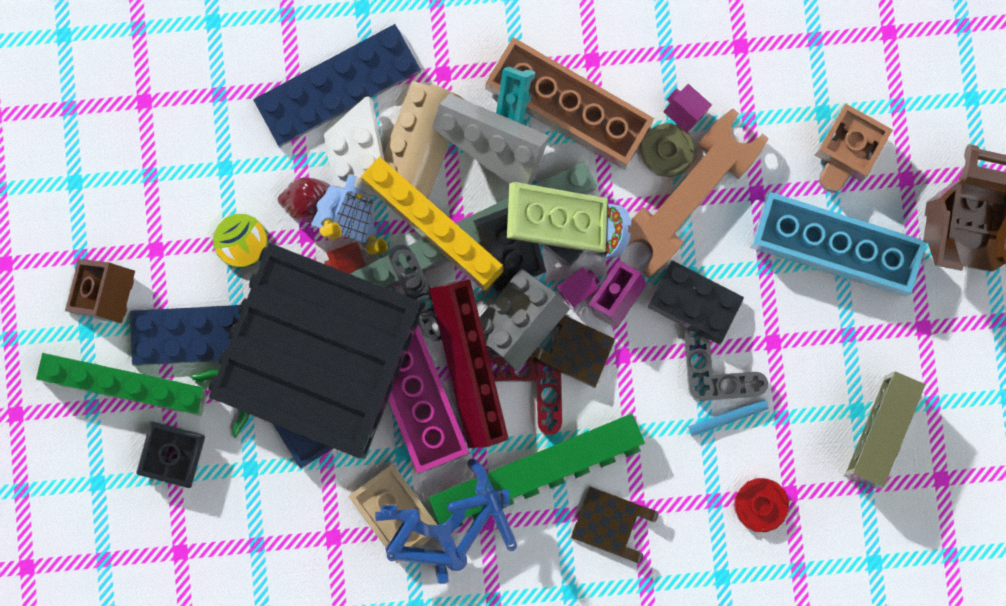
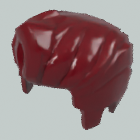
[277,177,331,223]

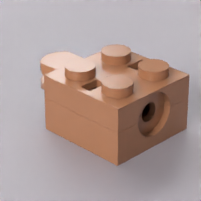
[814,103,893,192]

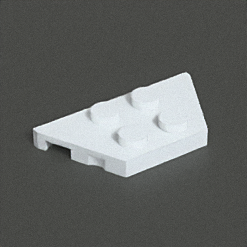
[324,96,385,195]

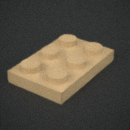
[348,464,437,563]

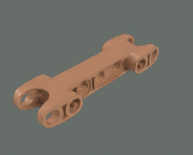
[627,108,769,278]

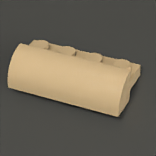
[383,81,465,199]

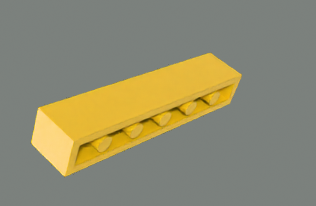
[361,156,503,291]

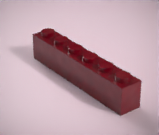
[429,279,509,448]

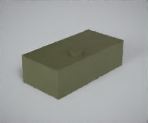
[844,371,926,489]

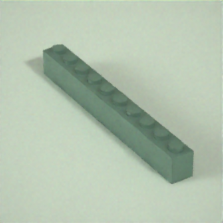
[350,161,596,289]

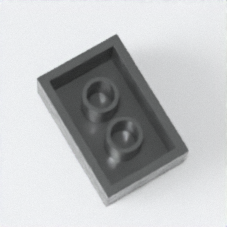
[480,269,570,371]

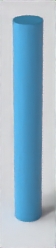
[688,399,769,436]

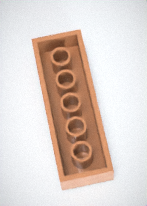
[485,37,654,170]

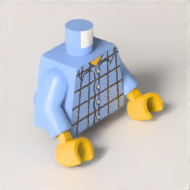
[312,174,388,255]

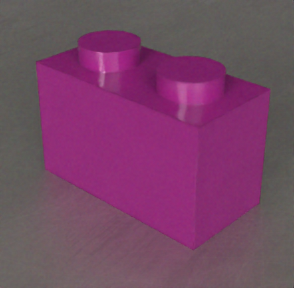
[588,260,647,328]

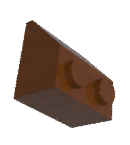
[65,259,135,323]

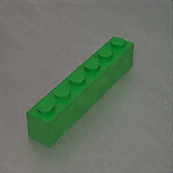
[36,353,208,416]

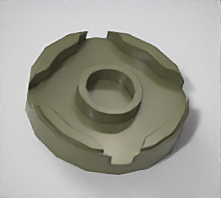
[641,123,695,177]

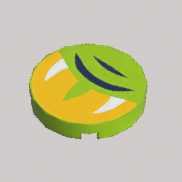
[213,214,268,268]

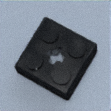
[136,421,205,488]

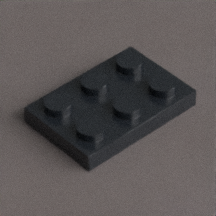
[473,208,547,292]
[647,260,744,345]

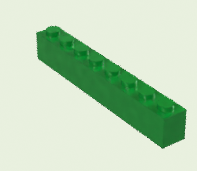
[428,413,645,528]

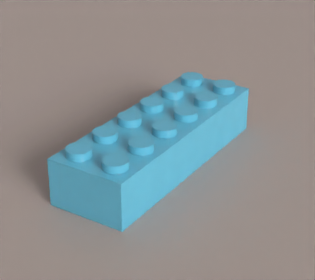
[750,192,927,297]

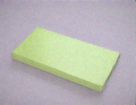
[507,182,608,253]

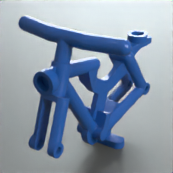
[375,458,517,584]

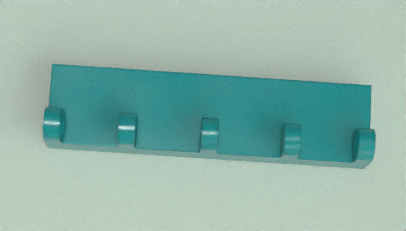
[487,67,535,171]

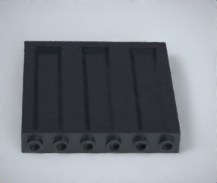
[208,243,426,459]

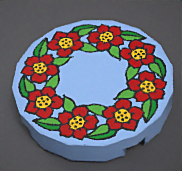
[595,204,631,259]

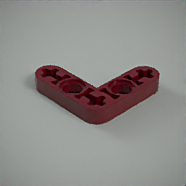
[489,357,562,436]

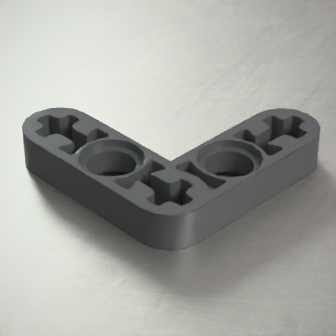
[683,328,768,401]

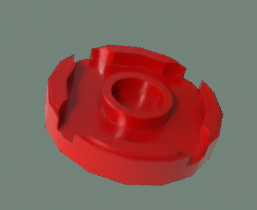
[734,478,789,532]

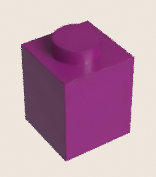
[663,84,712,133]
[556,267,600,311]

